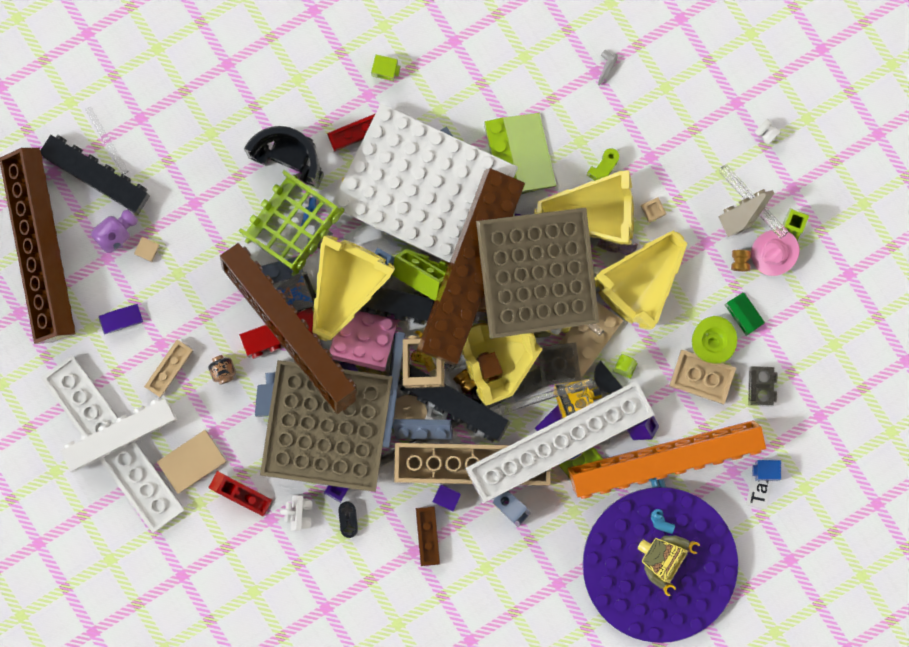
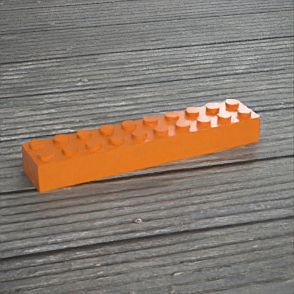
[568,420,766,499]

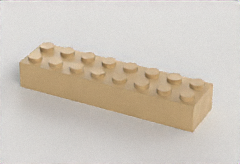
[394,443,550,486]

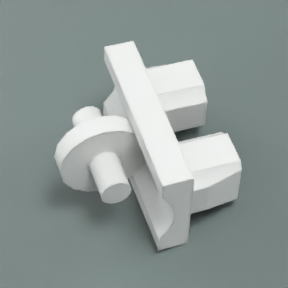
[280,495,312,531]

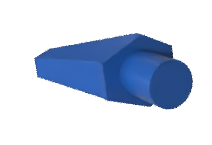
[301,197,316,226]

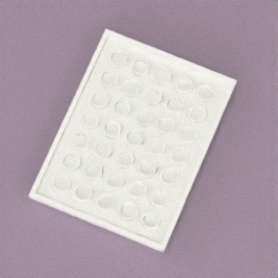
[332,104,518,263]

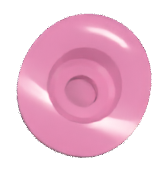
[751,229,800,276]

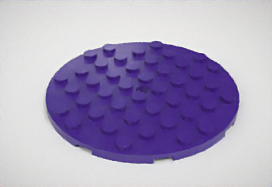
[582,487,738,643]

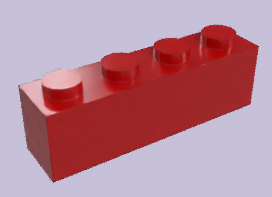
[239,308,317,359]

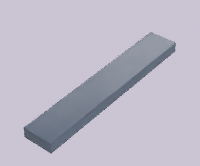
[382,332,405,448]

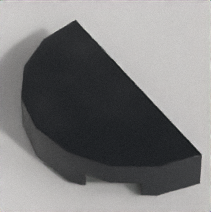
[594,361,623,394]

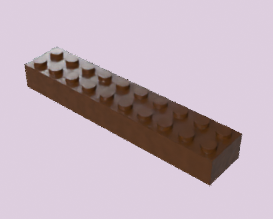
[0,147,76,344]
[416,168,525,365]
[220,242,357,415]

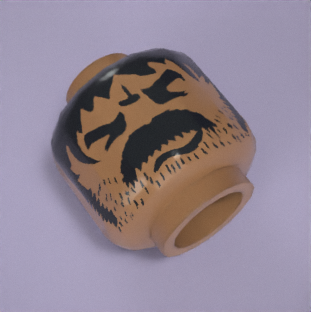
[208,355,236,385]

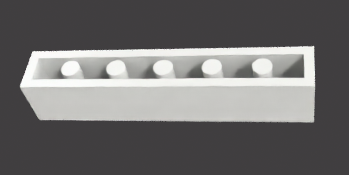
[60,397,177,472]

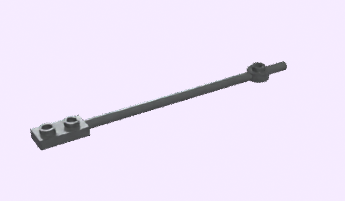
[380,366,550,467]

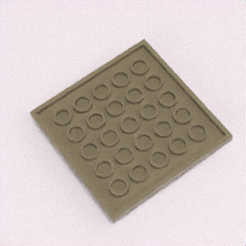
[476,207,599,339]
[260,360,393,492]

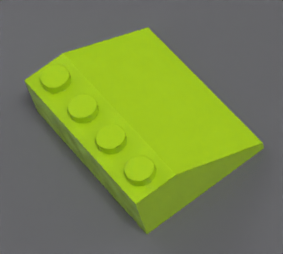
[484,113,557,194]

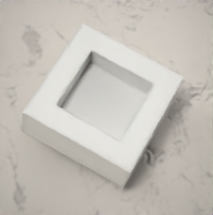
[425,406,448,420]

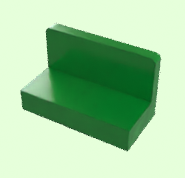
[725,292,765,336]

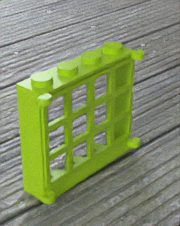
[239,170,345,276]

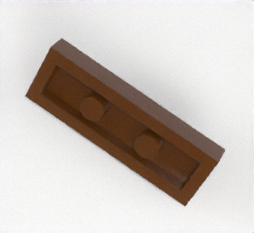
[416,506,440,566]

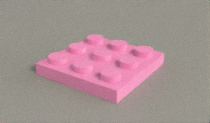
[330,311,398,372]

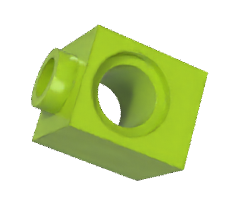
[371,54,401,82]

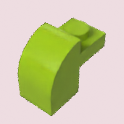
[781,208,809,241]

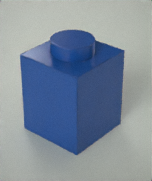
[752,460,781,481]

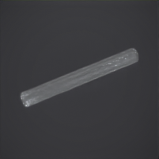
[719,164,788,238]

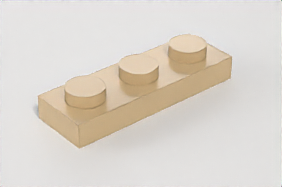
[144,339,194,397]

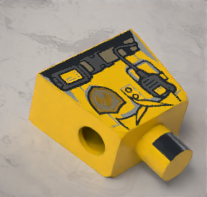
[553,380,602,418]

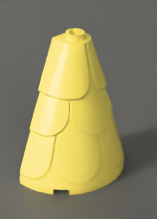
[534,170,634,245]
[594,230,687,330]
[313,236,395,341]

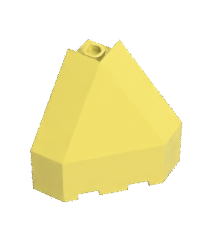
[461,323,543,406]

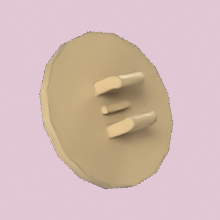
[393,395,427,422]

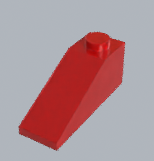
[208,471,272,517]

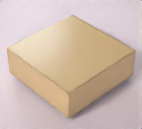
[641,197,666,223]
[134,237,160,262]

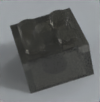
[539,342,581,386]

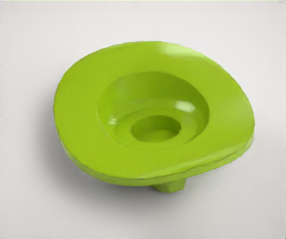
[692,316,737,364]

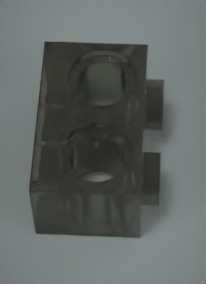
[748,366,778,407]

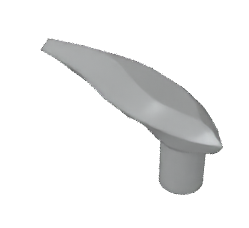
[598,50,618,86]

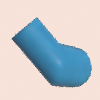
[651,509,675,534]

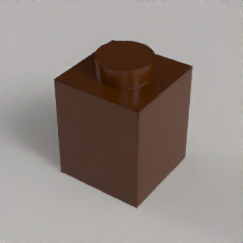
[476,351,503,383]

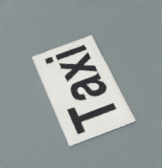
[746,464,773,510]

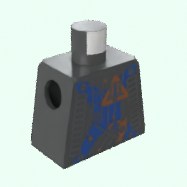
[276,272,316,312]

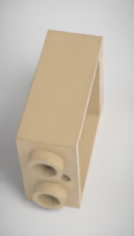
[403,336,444,388]

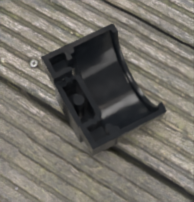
[244,126,324,188]

